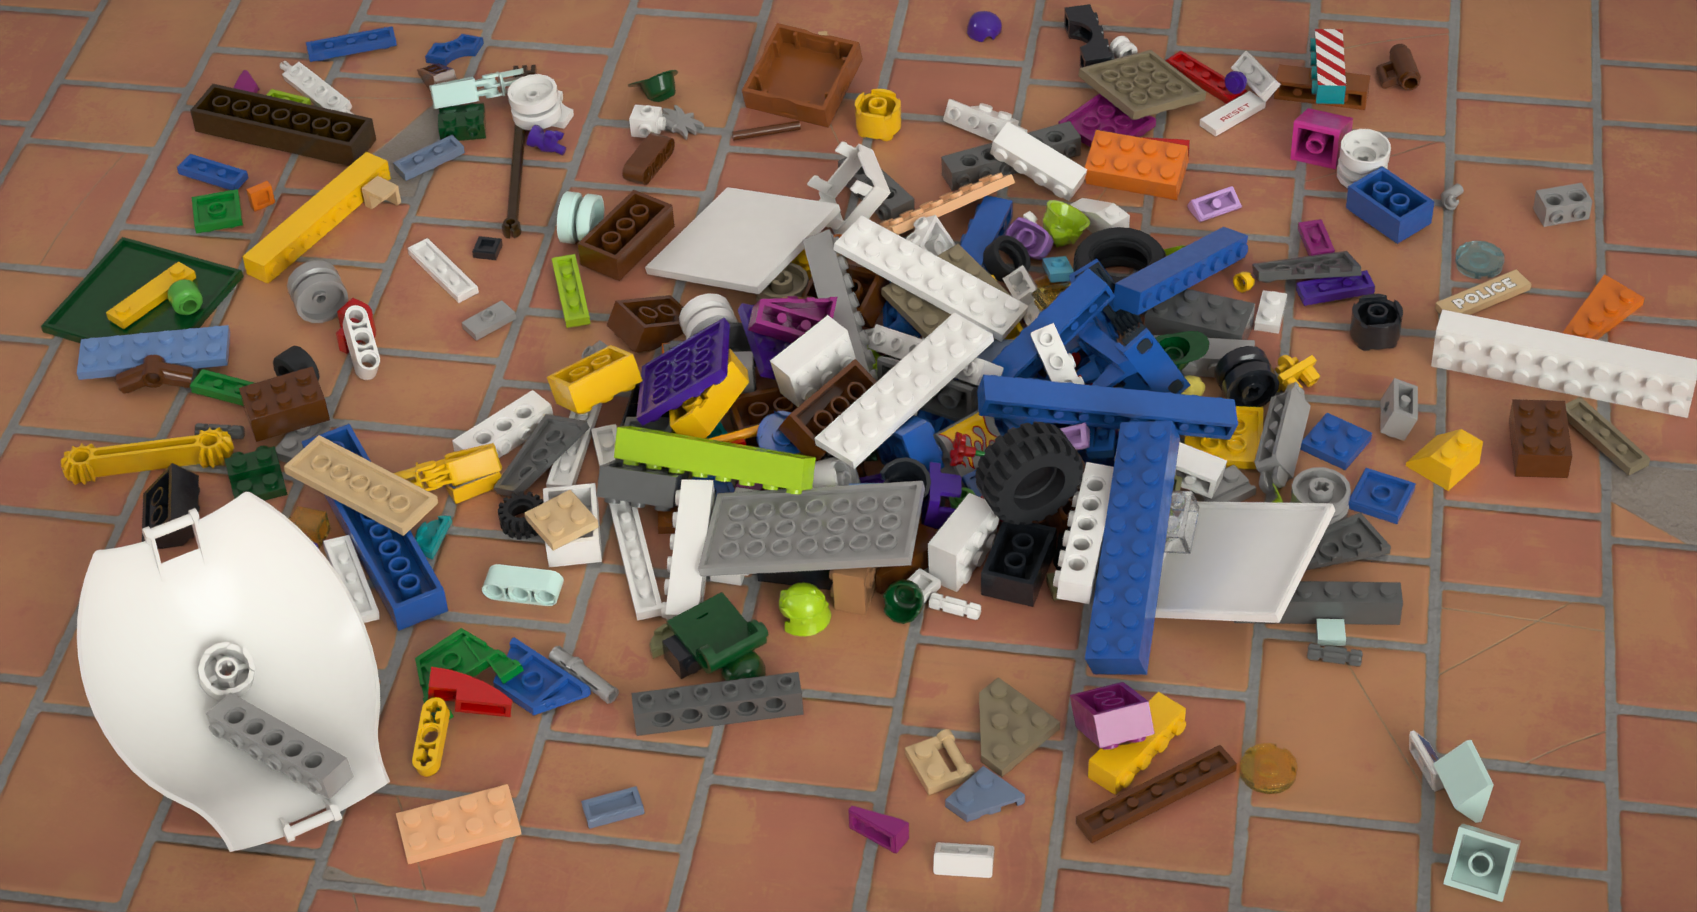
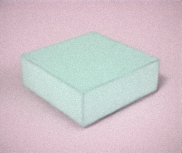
[1316,619,1346,646]

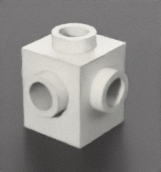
[629,104,666,138]

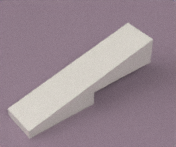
[1003,265,1047,326]

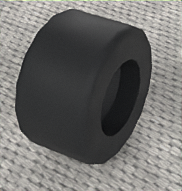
[273,345,320,381]

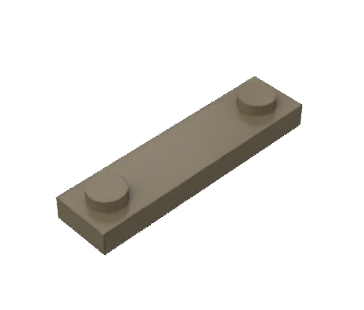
[1566,397,1650,476]

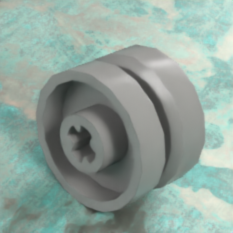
[287,260,348,323]
[1290,467,1351,526]

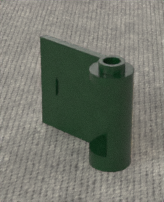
[667,592,769,674]

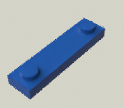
[306,26,397,62]

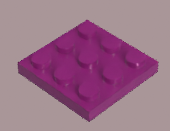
[1058,93,1156,147]

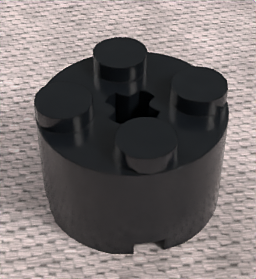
[1350,294,1403,351]

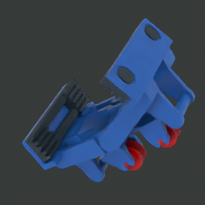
[1064,259,1190,394]

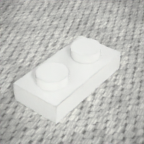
[1254,290,1287,334]

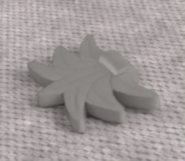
[662,105,704,140]

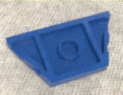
[493,637,591,715]

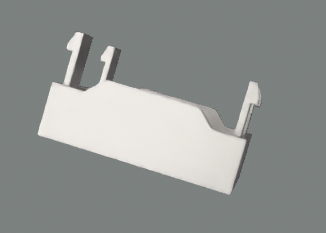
[807,141,891,235]

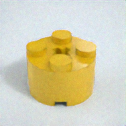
[855,89,902,141]

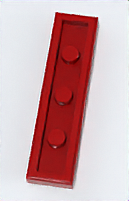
[1165,51,1247,104]

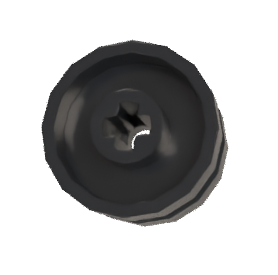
[1214,346,1279,407]

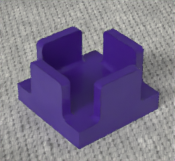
[921,462,962,529]

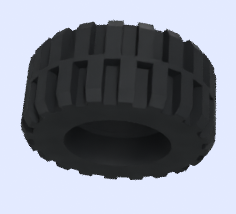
[975,422,1083,525]

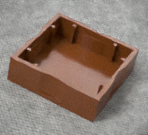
[742,23,863,128]

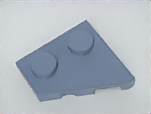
[945,766,1025,822]

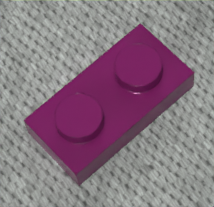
[1298,219,1335,256]

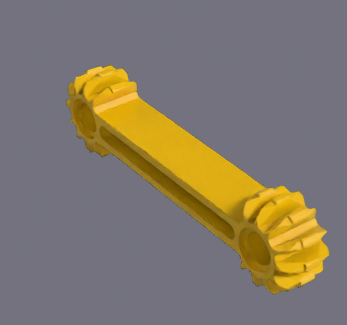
[61,427,234,485]

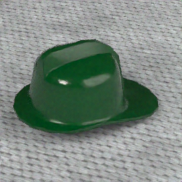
[628,70,678,102]
[1155,331,1210,371]

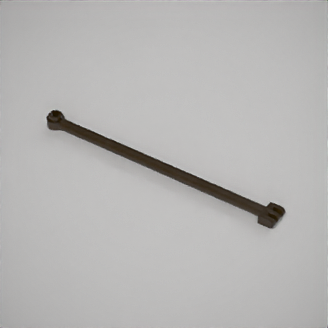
[502,65,537,239]

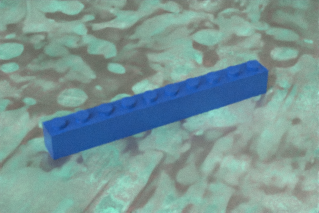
[977,375,1238,440]

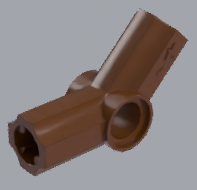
[116,355,193,394]

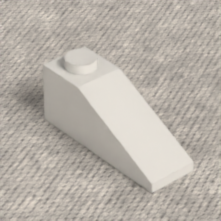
[1070,198,1130,233]

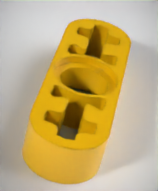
[412,697,450,777]

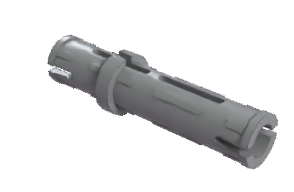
[548,646,619,704]

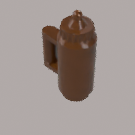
[1376,44,1421,91]

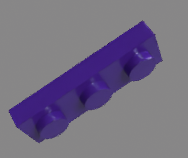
[1296,270,1375,306]

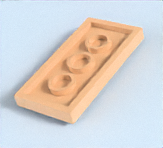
[396,784,521,864]

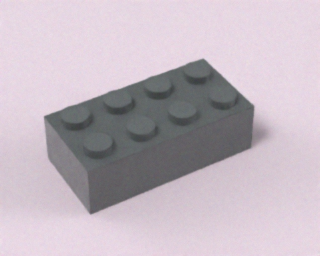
[1144,289,1255,340]

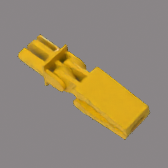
[393,443,502,491]

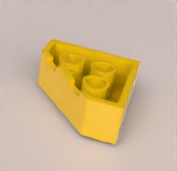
[669,349,749,439]

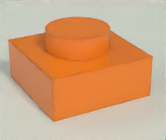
[246,181,275,212]

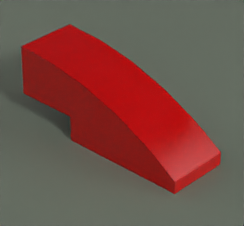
[428,667,512,717]

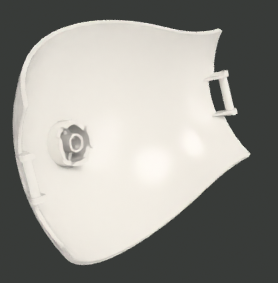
[77,492,390,852]

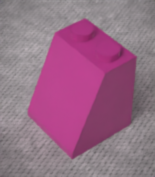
[1290,108,1353,170]

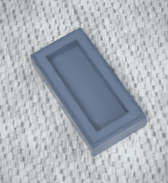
[581,786,645,829]

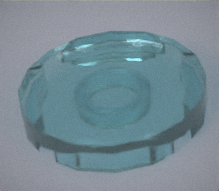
[1455,241,1504,279]

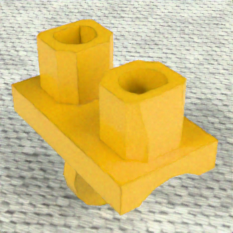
[1275,355,1320,392]

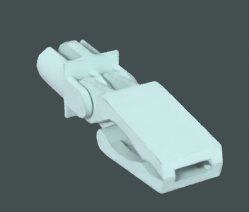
[429,68,524,109]

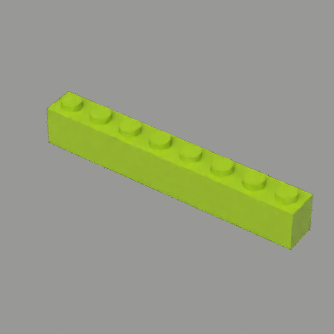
[614,426,816,494]

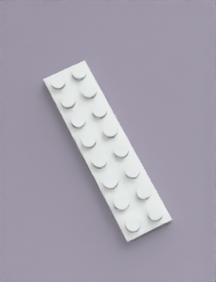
[833,215,1028,342]
[814,312,994,469]

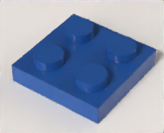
[1300,413,1372,470]

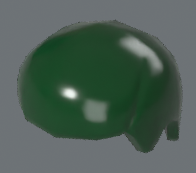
[883,579,924,624]
[721,650,766,681]

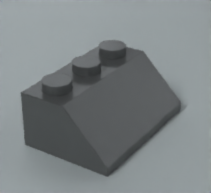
[597,460,689,511]

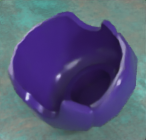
[967,11,1002,42]

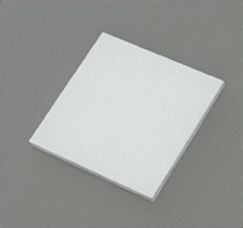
[645,187,841,294]
[1155,501,1335,623]

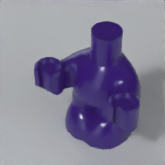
[527,125,566,156]

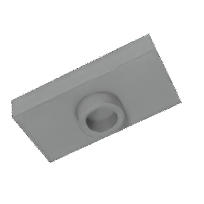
[462,300,517,341]

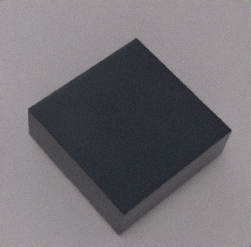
[472,236,503,260]

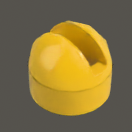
[1233,271,1255,293]

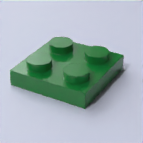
[191,189,243,234]

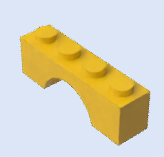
[1088,691,1186,795]

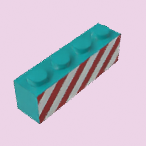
[1309,29,1346,104]

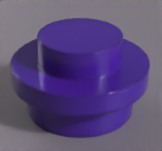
[1225,71,1247,94]

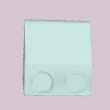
[1443,824,1521,902]

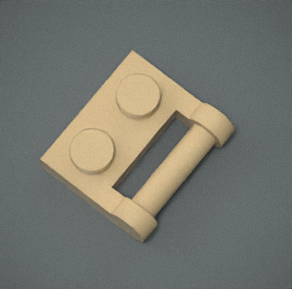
[905,729,975,795]

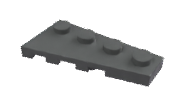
[1252,251,1361,283]
[494,414,590,497]
[1306,512,1391,570]

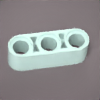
[482,564,564,606]

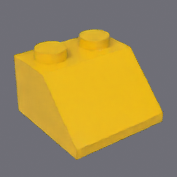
[1406,429,1483,491]

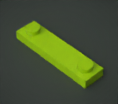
[552,254,591,328]

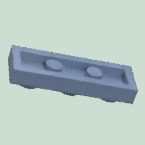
[393,135,465,181]

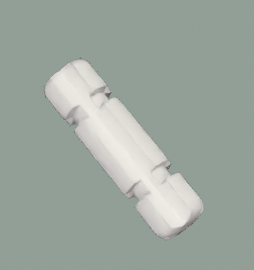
[929,593,981,620]

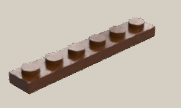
[1076,745,1237,843]

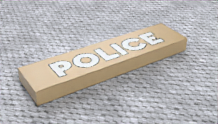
[1435,269,1531,315]

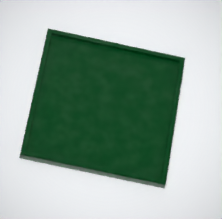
[41,237,244,343]

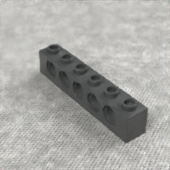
[941,121,1081,191]
[631,672,804,736]

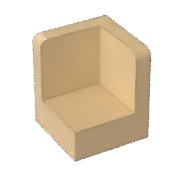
[362,176,401,209]

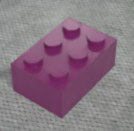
[1070,682,1155,750]

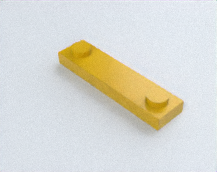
[106,261,196,329]

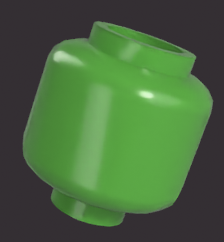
[168,279,203,315]

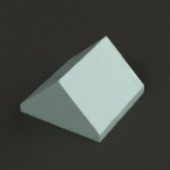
[1433,740,1494,823]

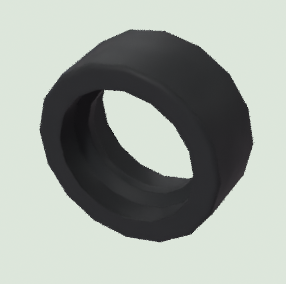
[983,235,1031,283]

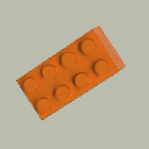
[1085,130,1189,200]

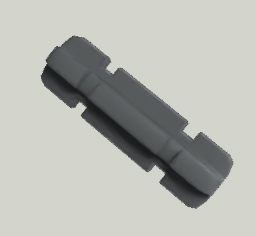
[194,423,245,439]
[1307,643,1363,667]

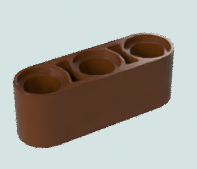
[622,132,675,185]

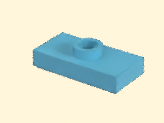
[1042,256,1074,283]

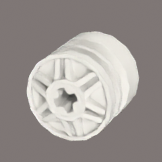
[1337,129,1391,188]

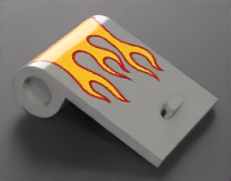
[933,409,1000,488]

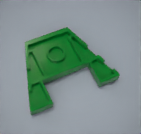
[415,628,524,723]

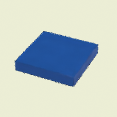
[1348,468,1416,524]

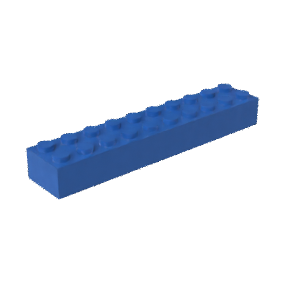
[1085,421,1180,675]
[301,424,448,631]

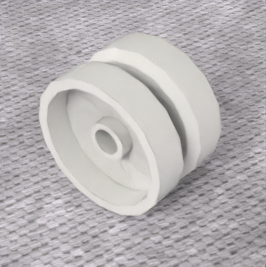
[507,74,562,131]
[679,293,739,340]

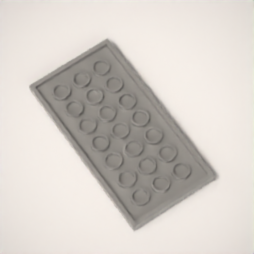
[698,481,925,576]

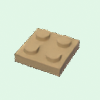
[525,490,599,551]

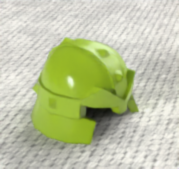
[1043,200,1091,247]
[779,582,831,637]

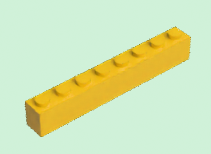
[242,152,391,284]

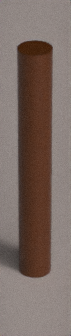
[732,121,801,141]

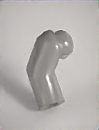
[1441,183,1464,210]

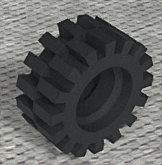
[498,491,544,540]

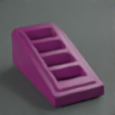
[848,806,909,854]

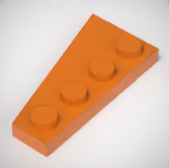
[1562,274,1645,340]

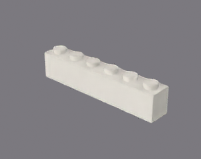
[661,480,716,621]

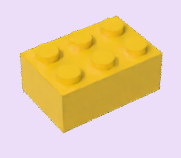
[547,345,643,414]

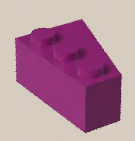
[748,297,838,343]

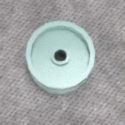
[557,191,605,244]

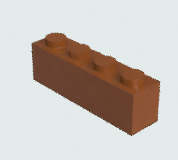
[1274,64,1371,110]

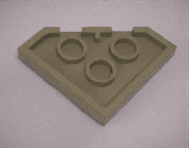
[979,677,1060,777]

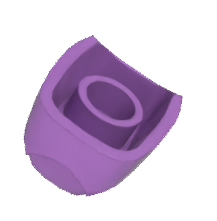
[1005,217,1054,260]

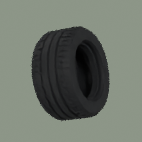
[1073,227,1166,283]

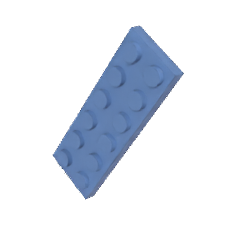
[77,325,230,380]

